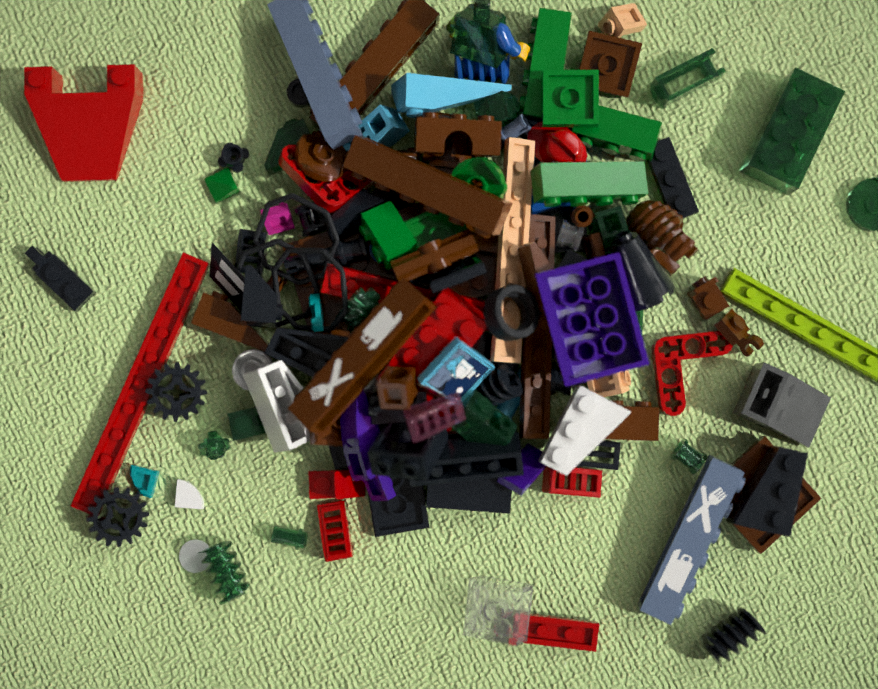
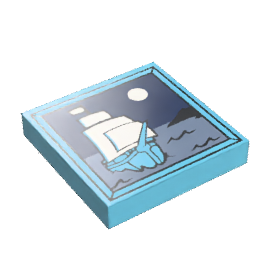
[417,337,495,408]

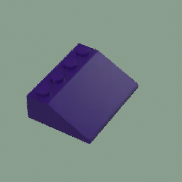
[535,253,650,387]

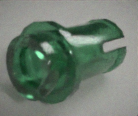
[271,525,308,550]

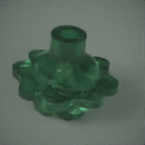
[198,431,231,460]

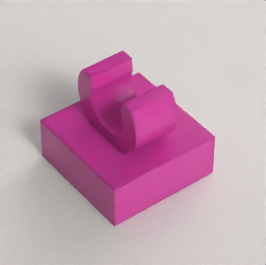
[260,202,295,235]

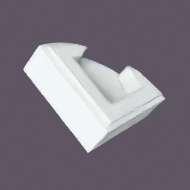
[175,479,204,509]

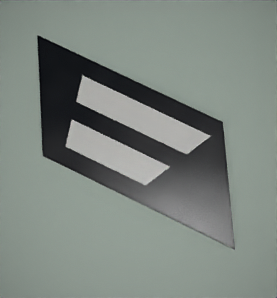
[209,242,245,312]

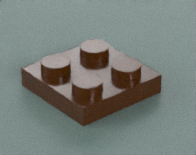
[579,31,642,98]

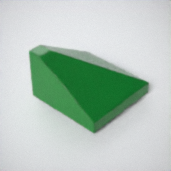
[204,167,241,204]

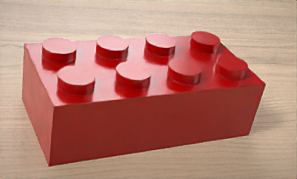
[376,288,487,404]

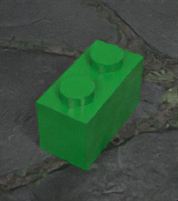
[359,201,417,271]

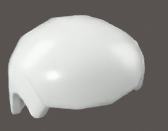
[232,349,273,390]

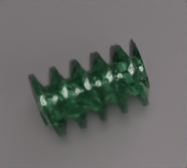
[198,541,250,605]

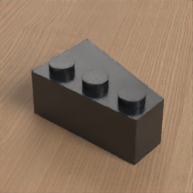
[265,327,350,377]
[726,446,808,537]

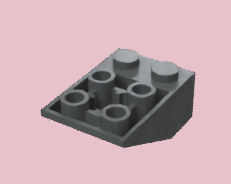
[733,362,831,448]

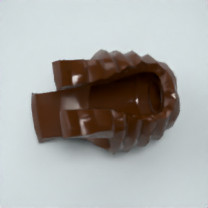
[625,200,699,276]

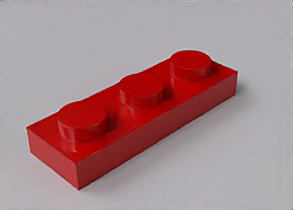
[512,612,599,652]

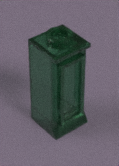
[650,48,726,109]

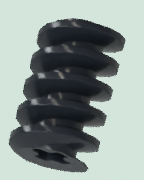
[463,364,523,414]
[702,607,767,668]

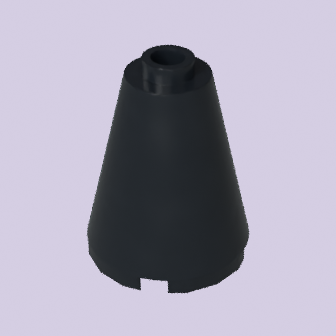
[611,230,675,311]

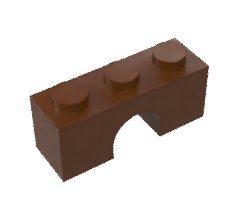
[414,112,502,157]

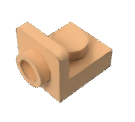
[598,3,647,38]
[587,370,631,397]

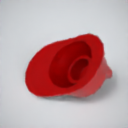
[527,121,587,163]

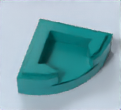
[309,293,324,332]
[130,464,160,498]

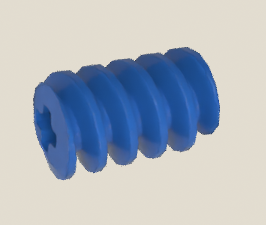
[454,51,510,84]

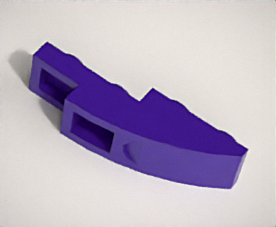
[340,391,396,501]

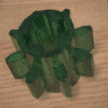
[347,286,381,322]

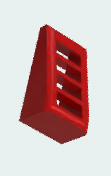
[542,466,603,498]
[317,500,354,562]

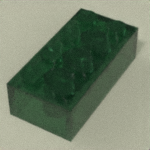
[740,67,845,195]

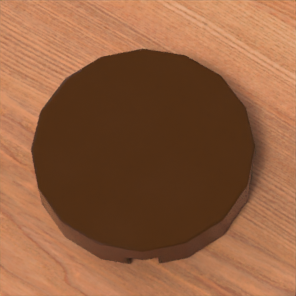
[294,131,348,182]

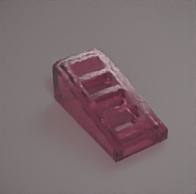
[403,392,466,443]

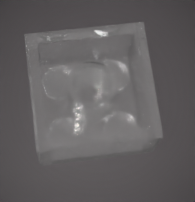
[463,575,533,646]

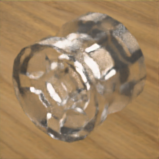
[555,219,584,252]

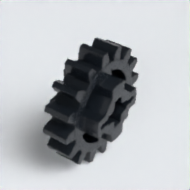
[145,361,207,422]
[86,485,149,547]

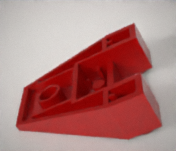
[24,64,143,182]

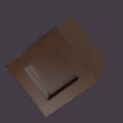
[377,366,418,410]

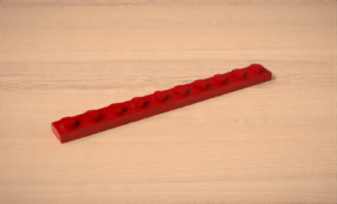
[70,252,210,516]

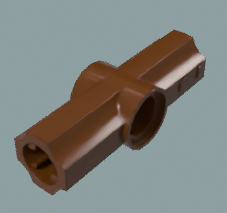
[390,229,478,282]

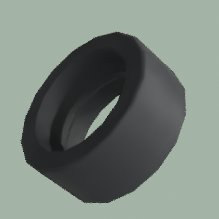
[483,284,540,341]

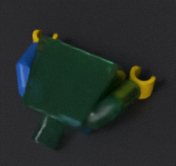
[446,0,530,68]

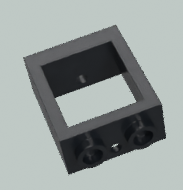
[368,415,448,481]

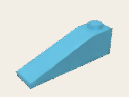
[391,73,511,118]

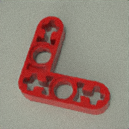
[278,145,375,213]
[652,331,733,416]

